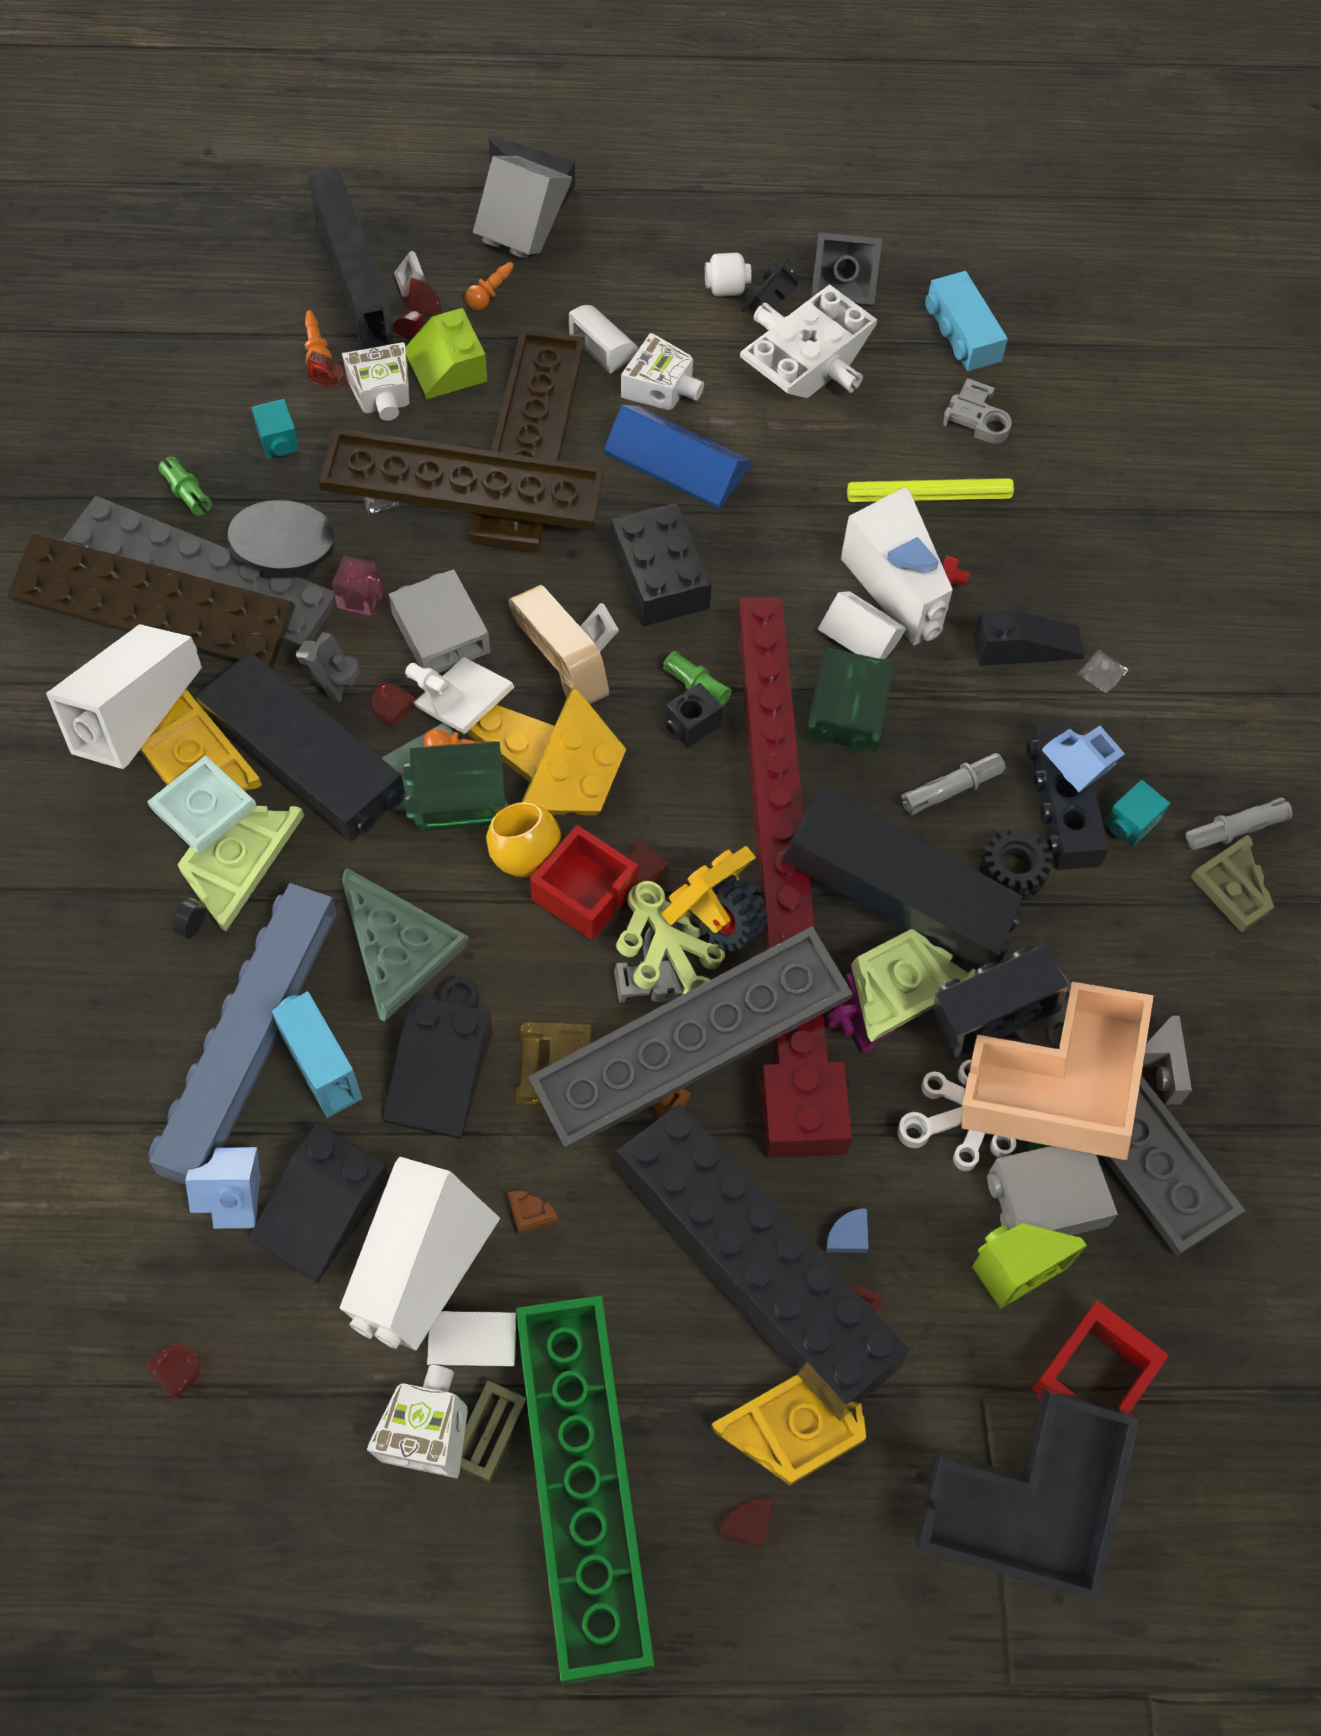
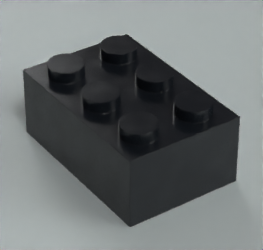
[611,503,712,626]
[932,944,1068,1060]

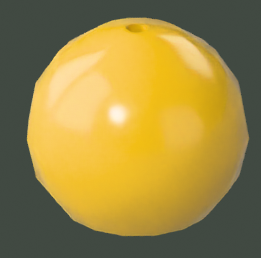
[486,802,562,878]

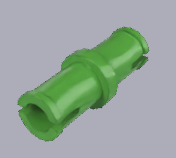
[158,456,212,516]
[663,651,732,706]

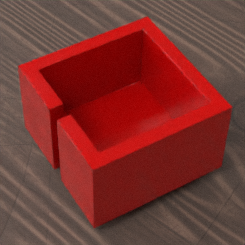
[530,825,639,941]

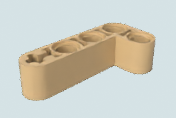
[508,585,609,704]

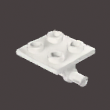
[405,657,514,734]

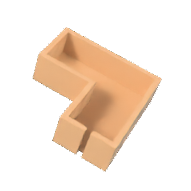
[961,982,1153,1160]

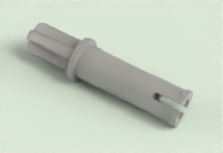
[901,753,1006,816]
[1186,797,1292,850]

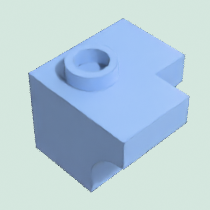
[1042,726,1125,792]
[185,1147,261,1229]

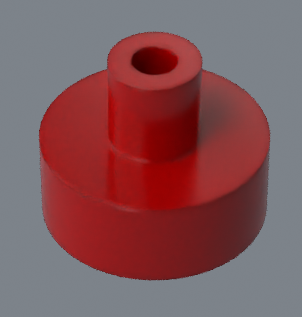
[943,555,970,587]

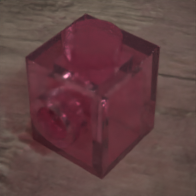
[332,555,384,616]

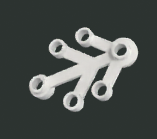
[897,1060,1016,1171]

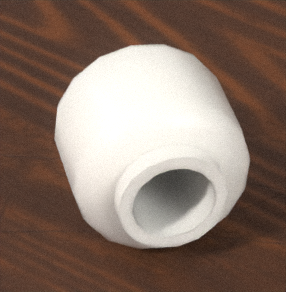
[705,253,751,297]

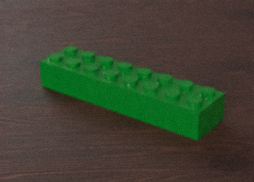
[516,1295,654,1685]

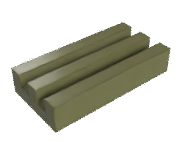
[460,1381,527,1483]

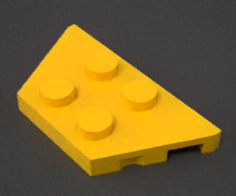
[521,688,626,816]
[140,689,262,791]
[711,1375,866,1485]

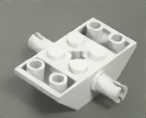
[740,285,877,398]

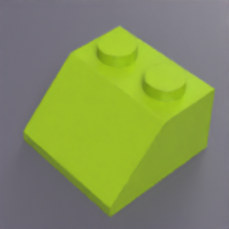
[405,308,488,400]
[972,1223,1087,1310]

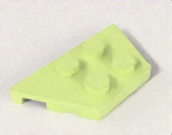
[178,806,304,931]
[851,929,976,1042]

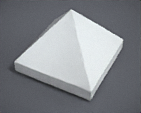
[394,251,425,297]
[580,603,619,652]

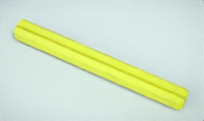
[847,478,1014,502]

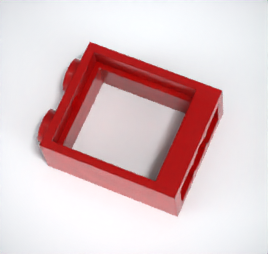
[1032,1301,1169,1412]

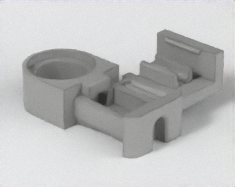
[943,378,1012,444]
[614,925,685,1003]

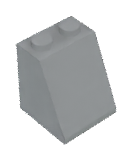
[473,156,572,258]

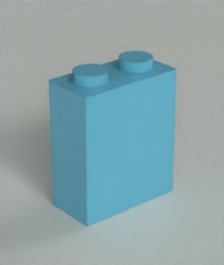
[271,991,362,1118]

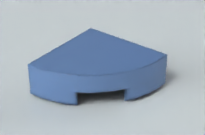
[887,537,939,573]
[826,1209,869,1253]

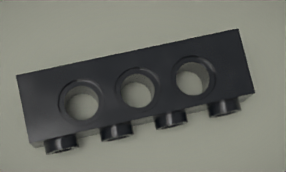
[1026,721,1109,870]

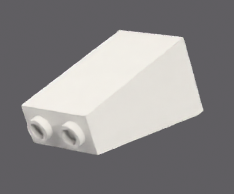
[841,487,953,646]
[46,624,202,769]
[340,1157,500,1350]

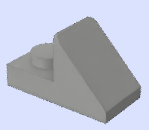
[1142,1016,1192,1105]

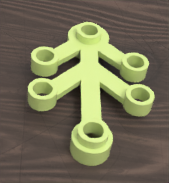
[616,881,725,994]

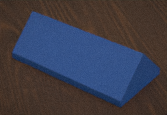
[604,405,752,510]

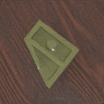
[1191,835,1274,933]

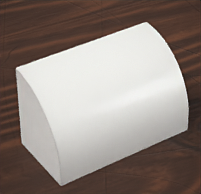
[569,305,639,374]
[818,591,907,666]
[427,1311,518,1366]

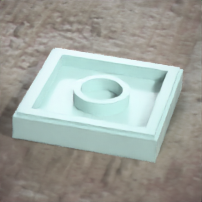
[147,756,257,854]

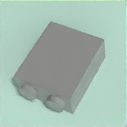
[389,569,490,673]
[987,1146,1118,1235]

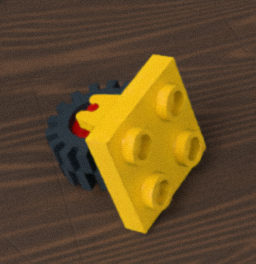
[661,846,767,951]

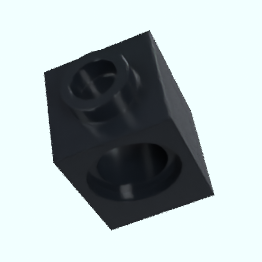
[664,683,723,749]

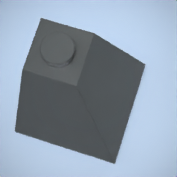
[811,232,882,305]

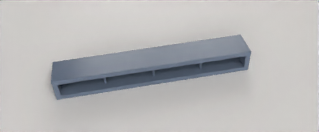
[149,883,337,1185]

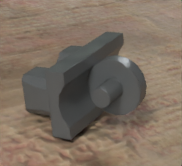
[296,632,361,703]

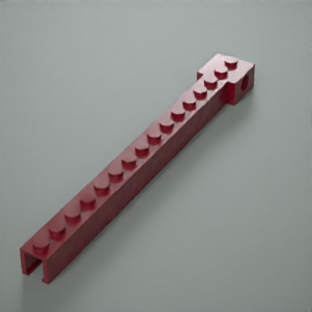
[737,597,852,1158]

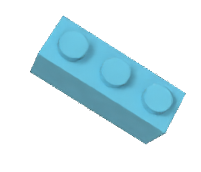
[926,271,1008,371]

